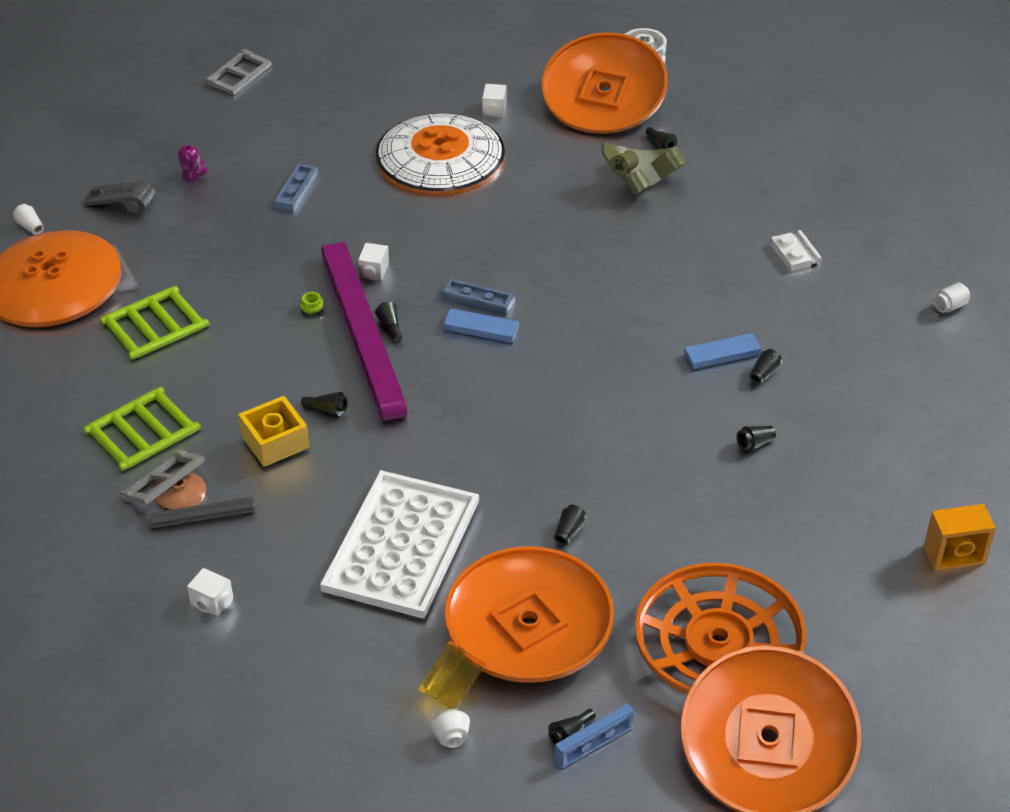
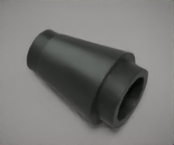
[749,349,782,384]
[736,425,776,451]
[554,504,587,545]

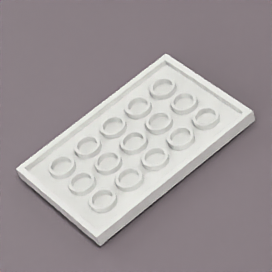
[320,470,479,619]

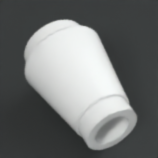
[13,204,44,235]

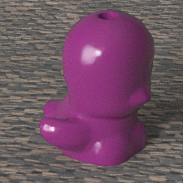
[178,145,208,181]

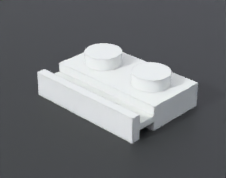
[770,230,822,272]

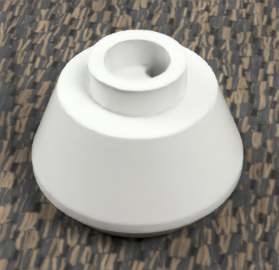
[430,709,470,748]

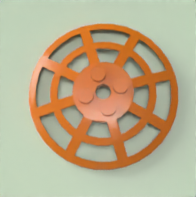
[635,563,806,695]

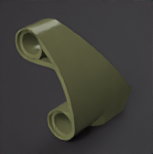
[602,142,687,195]

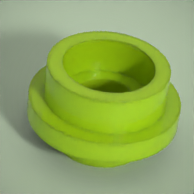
[300,292,324,313]

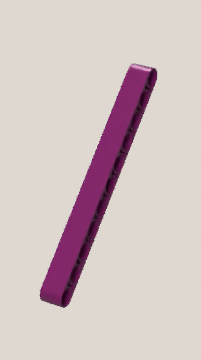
[321,241,408,422]

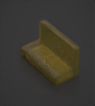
[418,640,485,710]

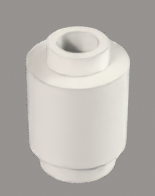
[933,282,970,313]

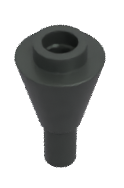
[646,127,677,149]
[375,302,403,342]
[301,391,348,416]
[548,709,596,745]

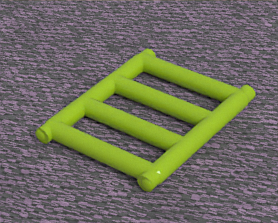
[99,285,210,360]
[83,386,201,472]

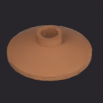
[155,472,206,510]

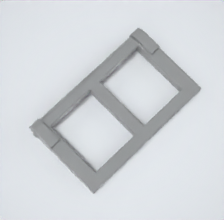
[204,49,272,96]
[119,450,206,505]

